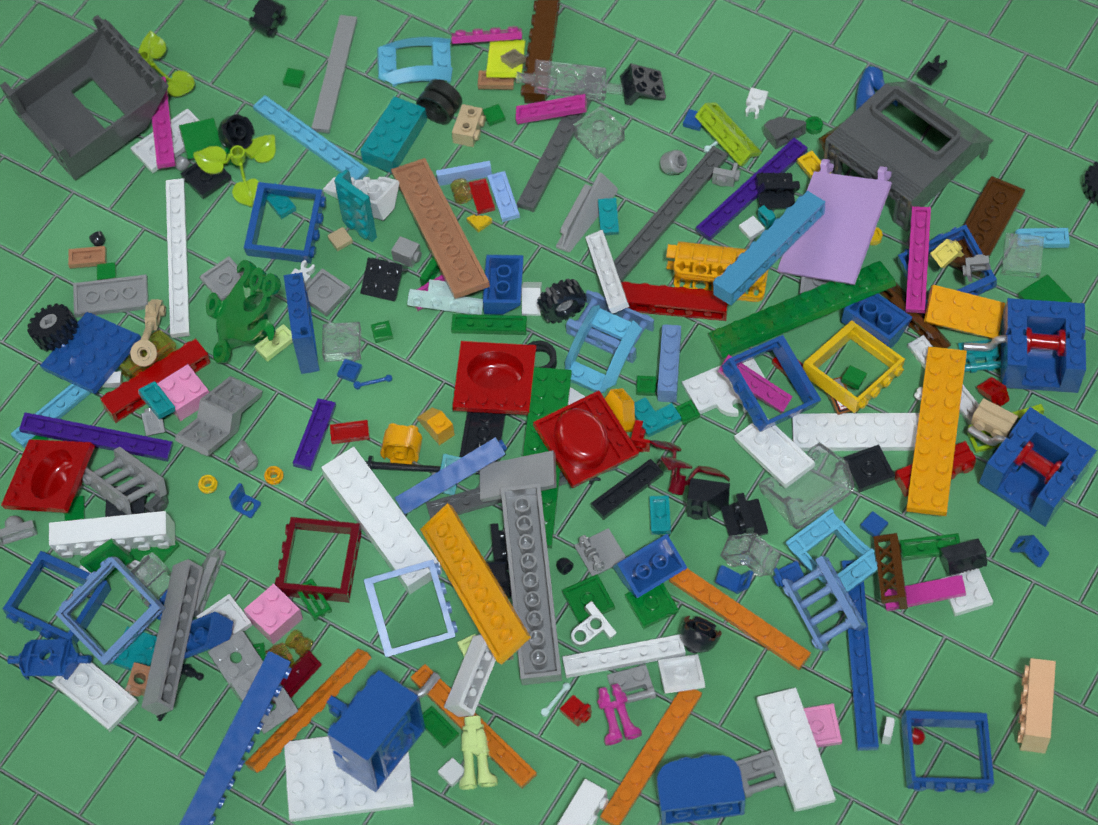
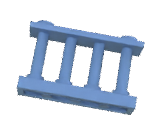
[566,290,654,363]
[782,556,867,651]

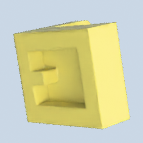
[930,239,964,268]

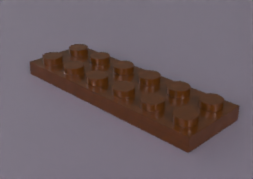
[949,176,1025,277]

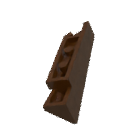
[879,281,951,348]

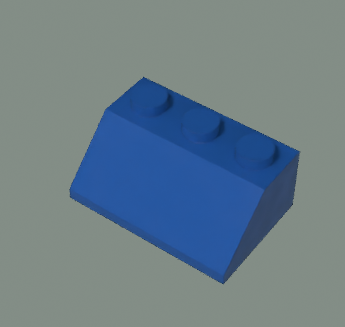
[483,255,524,314]
[841,293,912,348]
[613,534,687,598]
[184,612,233,659]

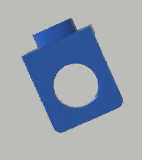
[229,483,261,518]
[1010,535,1049,567]
[715,565,753,594]

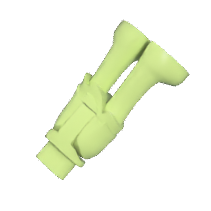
[459,716,498,790]

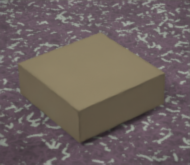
[501,49,526,69]

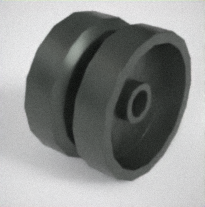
[416,79,462,124]

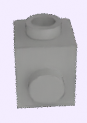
[712,163,741,188]
[963,254,991,282]

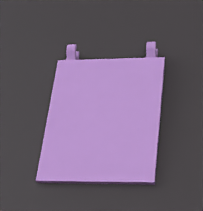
[777,159,892,285]

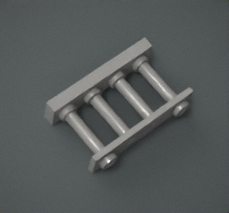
[82,447,167,515]

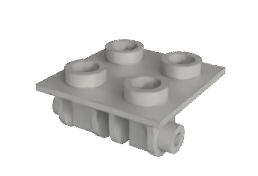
[574,528,626,576]

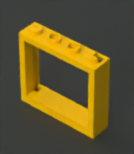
[803,320,905,413]

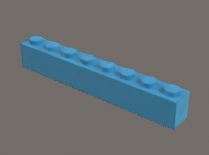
[713,191,826,306]

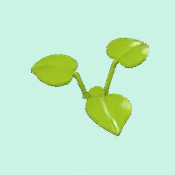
[138,31,195,97]
[194,135,276,207]

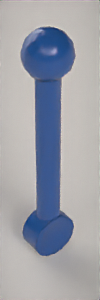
[353,374,393,390]

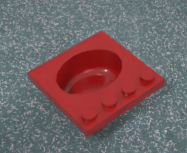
[453,341,537,415]
[533,390,639,489]
[1,439,95,513]

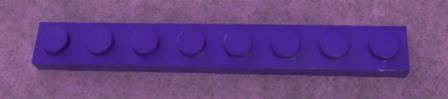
[696,138,808,241]
[19,412,173,462]

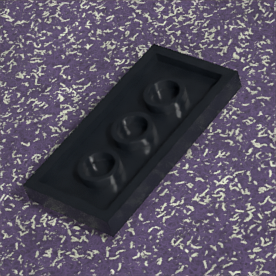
[460,412,506,462]

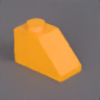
[417,407,455,446]

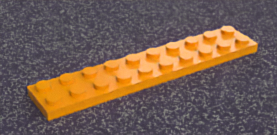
[907,346,967,516]
[420,503,531,664]

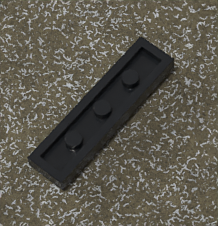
[591,459,663,520]

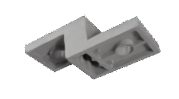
[175,376,262,456]
[208,630,298,734]

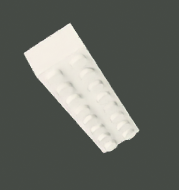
[321,447,442,595]

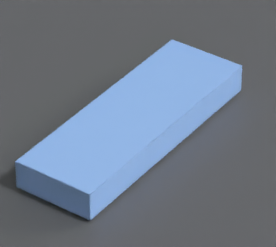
[436,161,492,186]
[487,171,520,222]

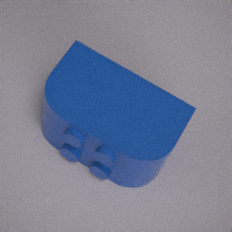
[657,754,745,825]

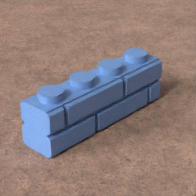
[657,325,681,402]

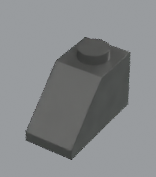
[763,116,806,150]

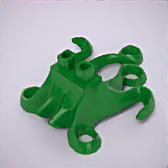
[206,260,281,363]

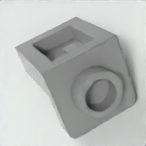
[141,408,165,436]

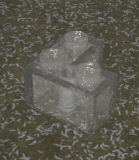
[720,533,781,577]

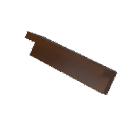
[873,533,908,610]

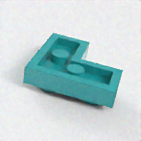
[634,397,681,438]

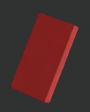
[468,178,495,215]
[330,420,370,444]

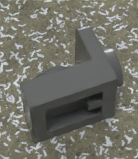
[144,495,169,513]

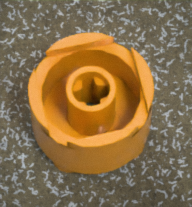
[380,423,423,464]

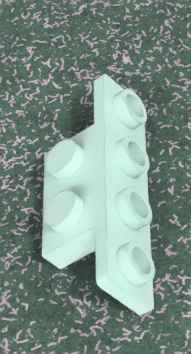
[407,279,483,315]

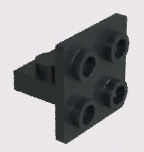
[756,173,800,209]
[721,493,768,542]

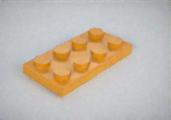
[924,285,1005,339]

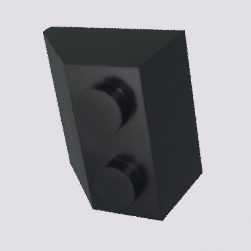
[687,478,730,520]

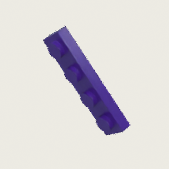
[293,398,336,471]

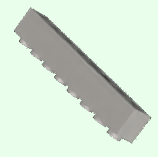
[141,559,203,716]

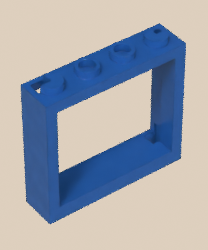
[244,182,327,264]
[898,224,997,313]
[284,272,320,374]
[721,335,821,432]
[3,551,111,644]
[901,710,994,793]

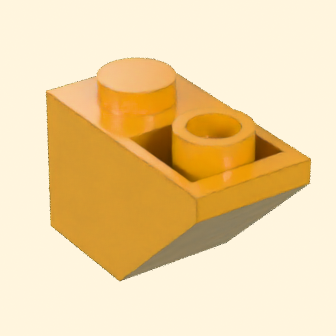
[605,388,635,432]

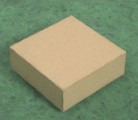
[327,227,353,252]

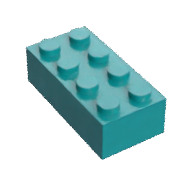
[360,96,427,173]

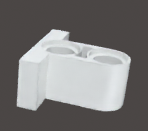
[571,601,616,647]

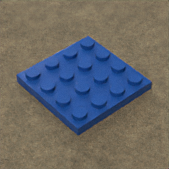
[40,312,141,394]

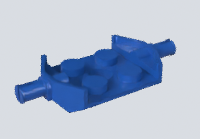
[7,639,92,680]

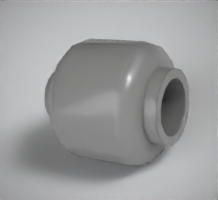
[660,150,687,175]

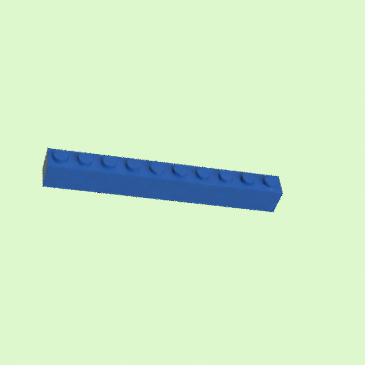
[179,651,292,825]

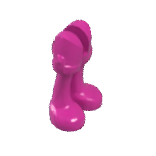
[598,683,642,746]

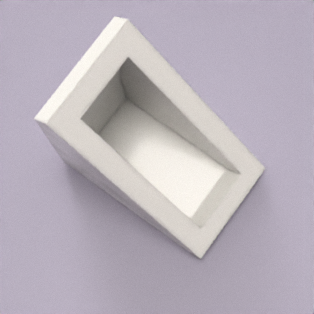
[522,282,542,316]

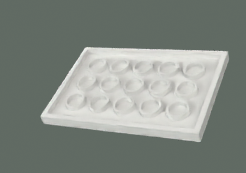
[284,736,414,822]

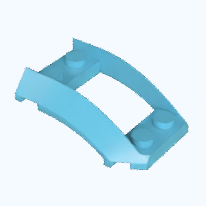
[377,37,453,87]
[565,305,642,394]
[786,508,877,593]

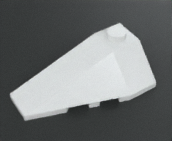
[323,177,399,220]

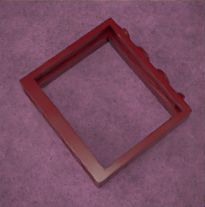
[275,517,362,603]

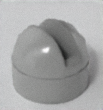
[175,156,190,171]

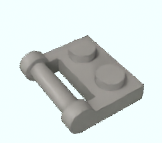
[607,664,656,704]
[736,750,785,798]

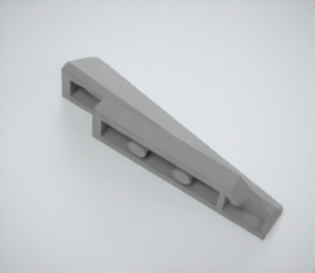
[556,172,618,253]
[193,548,226,618]

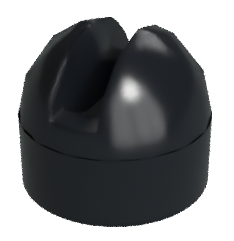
[89,231,105,247]
[556,558,574,575]

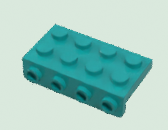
[334,169,377,242]

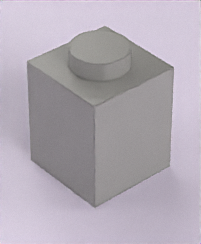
[391,236,422,268]

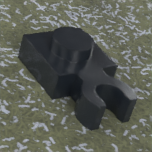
[917,55,948,85]

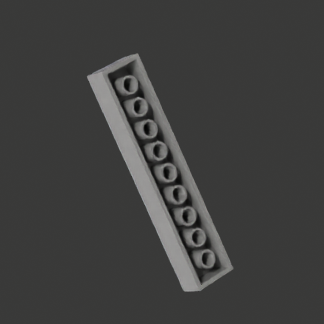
[501,483,562,685]

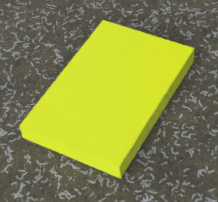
[486,40,525,78]

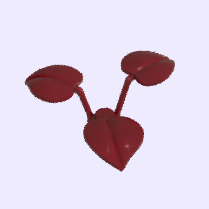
[650,440,730,495]

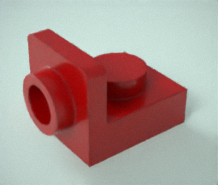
[977,377,1010,407]
[631,420,650,452]
[560,695,592,727]

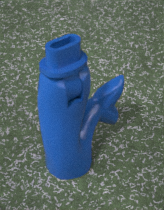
[856,66,898,110]

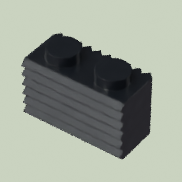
[940,538,987,576]

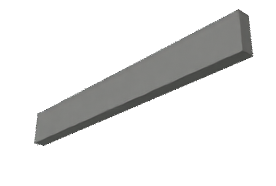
[312,15,358,133]

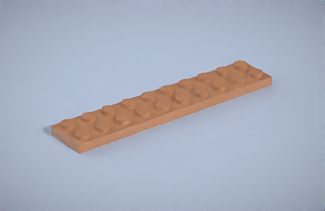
[391,158,490,299]

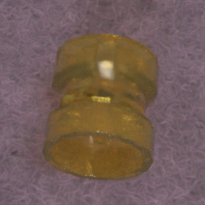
[450,178,472,204]
[285,629,313,656]

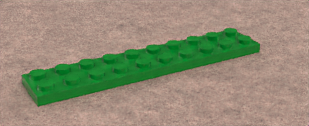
[708,261,896,359]
[523,367,572,548]

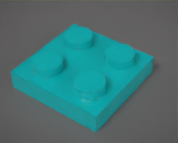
[112,626,157,671]

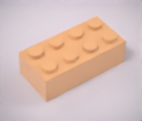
[1017,658,1056,753]

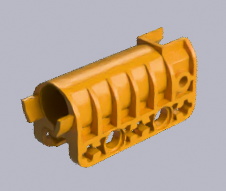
[666,241,768,302]

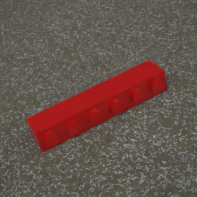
[621,281,728,321]
[100,338,211,424]

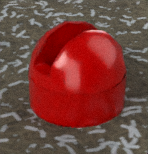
[912,727,925,745]

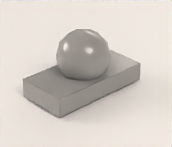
[230,441,258,471]
[0,515,38,546]

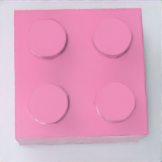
[157,364,209,421]
[244,584,303,645]

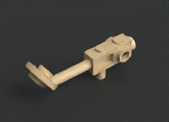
[130,299,166,367]

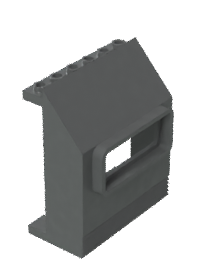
[0,15,169,180]
[824,81,994,232]

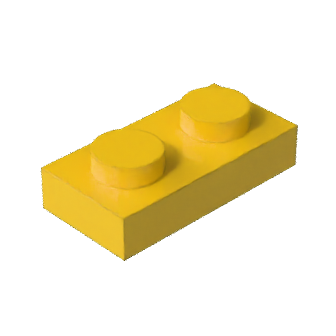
[797,151,832,179]

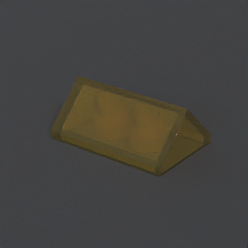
[118,329,176,381]

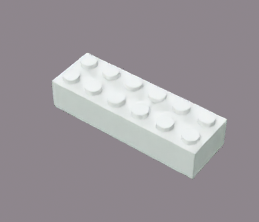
[49,511,175,558]

